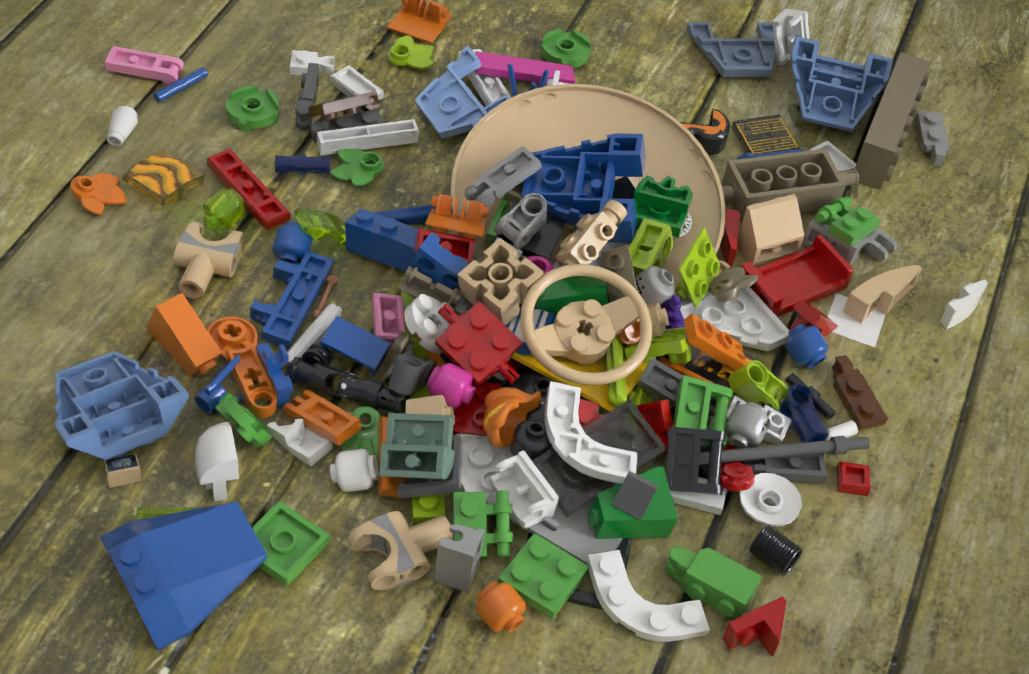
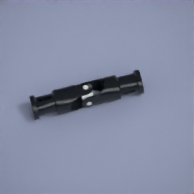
[287,356,410,414]

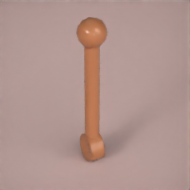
[312,275,338,320]

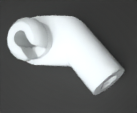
[825,420,858,453]

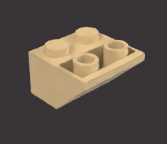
[737,194,804,266]

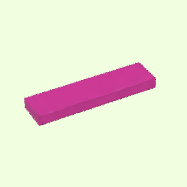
[475,51,575,84]

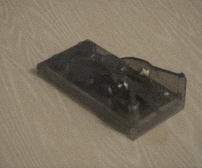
[532,399,667,517]

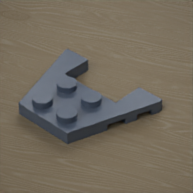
[686,22,775,78]

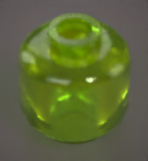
[203,188,245,230]

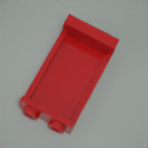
[740,234,853,317]

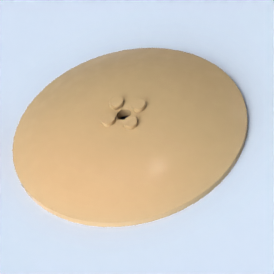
[450,84,725,299]

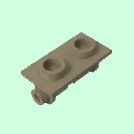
[601,244,637,302]
[398,266,462,310]

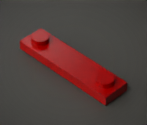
[207,148,291,231]

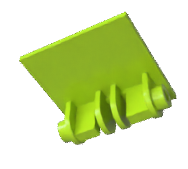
[675,227,720,308]

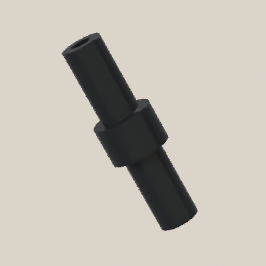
[785,373,836,420]

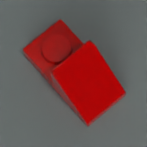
[789,299,838,337]
[722,596,787,656]

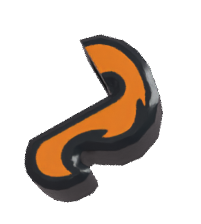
[680,108,730,155]

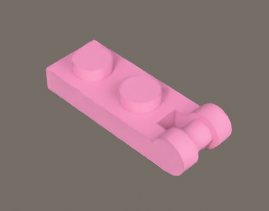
[104,46,184,86]

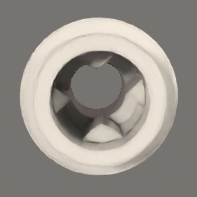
[107,106,138,147]

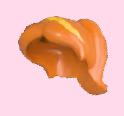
[483,387,542,449]

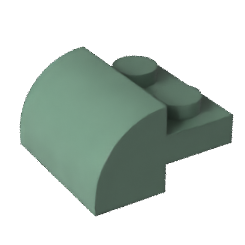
[379,413,455,480]

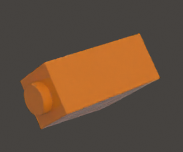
[147,293,222,377]

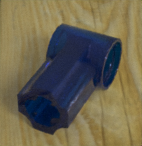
[780,384,829,443]

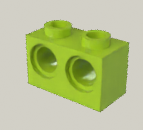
[629,218,674,277]

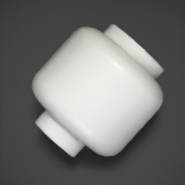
[330,449,378,492]

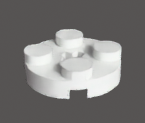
[404,294,454,354]

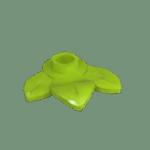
[388,35,434,69]

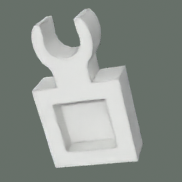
[290,50,335,76]

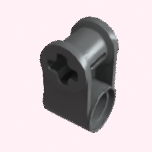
[388,350,438,395]

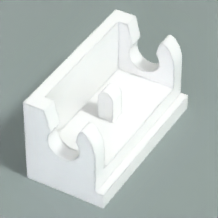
[772,8,810,65]
[489,450,559,529]

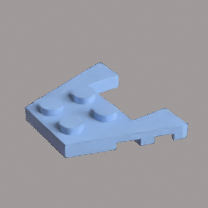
[415,46,510,139]

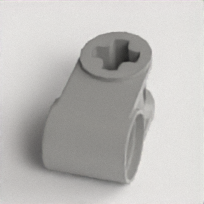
[495,193,547,250]

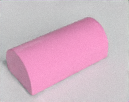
[371,293,405,353]

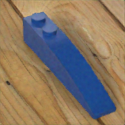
[345,208,474,272]

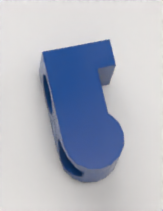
[409,232,469,290]

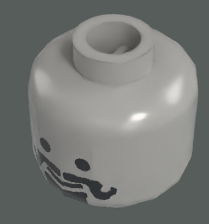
[635,266,674,305]
[725,402,770,449]

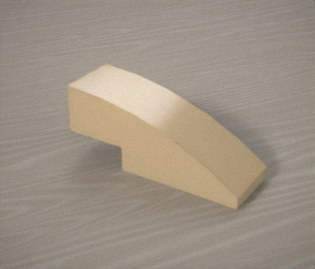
[843,265,922,324]

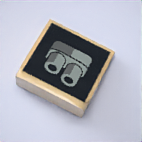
[104,453,142,488]

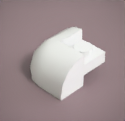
[195,422,239,502]

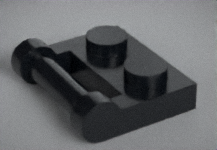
[666,427,727,495]

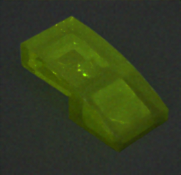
[294,208,346,246]

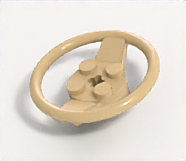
[521,264,652,385]

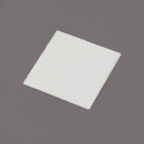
[828,293,885,347]

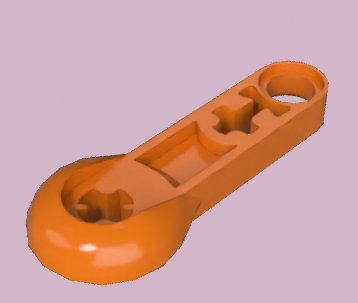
[207,316,277,418]

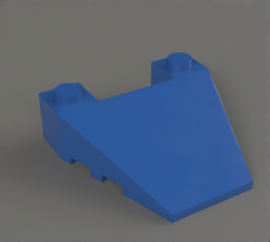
[521,133,646,243]

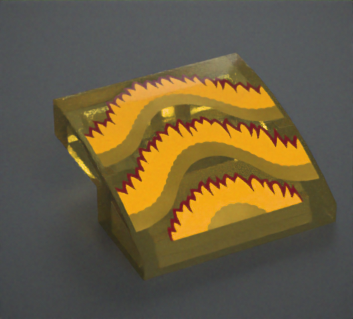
[122,149,205,206]

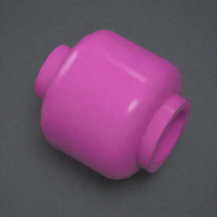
[427,363,476,409]

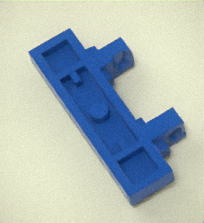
[250,251,334,348]

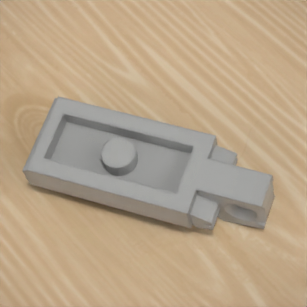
[915,111,949,167]

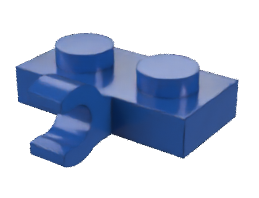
[256,343,293,409]

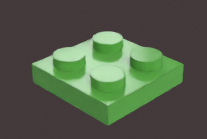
[252,501,330,587]
[497,533,589,620]

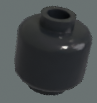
[510,419,552,466]

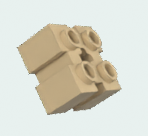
[458,238,544,326]

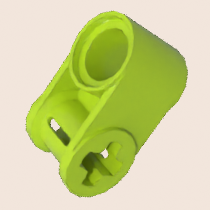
[729,360,788,412]

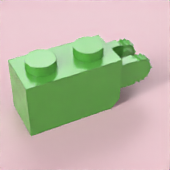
[664,546,762,620]

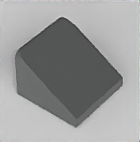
[613,471,658,520]

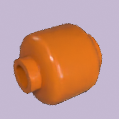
[476,581,526,633]

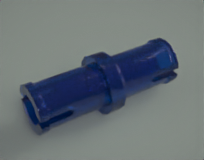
[275,154,330,175]

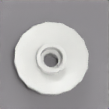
[739,473,802,527]

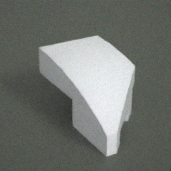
[267,419,333,467]

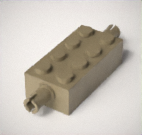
[722,148,859,221]

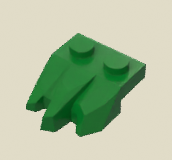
[633,175,693,238]

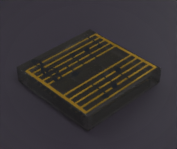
[732,114,800,155]

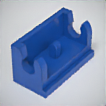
[320,316,390,377]

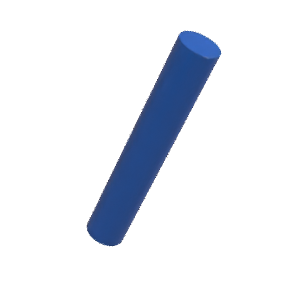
[153,67,208,103]

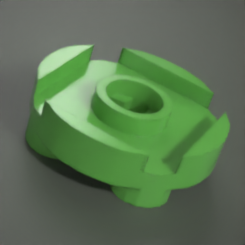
[540,29,591,68]
[225,86,279,132]
[215,392,273,448]

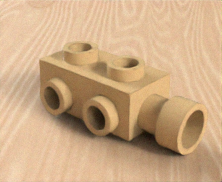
[555,200,627,266]

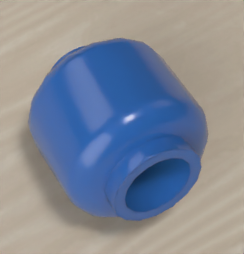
[272,222,313,264]
[785,324,829,369]

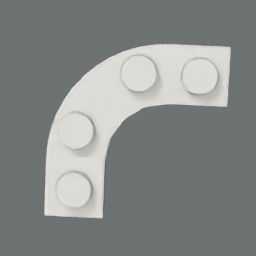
[544,381,637,484]
[586,550,710,642]

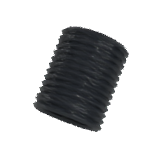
[749,525,803,576]

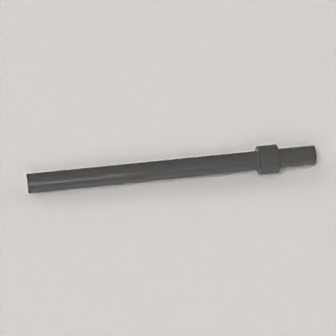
[699,436,870,465]

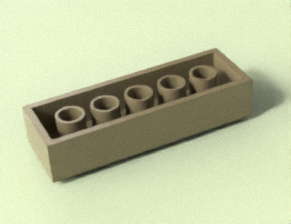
[854,52,931,190]

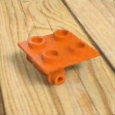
[387,0,452,44]
[425,194,489,239]

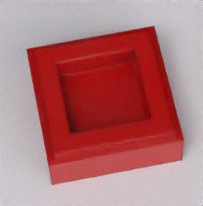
[837,461,871,496]

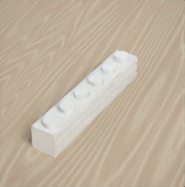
[317,119,419,155]

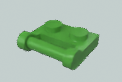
[673,375,733,449]

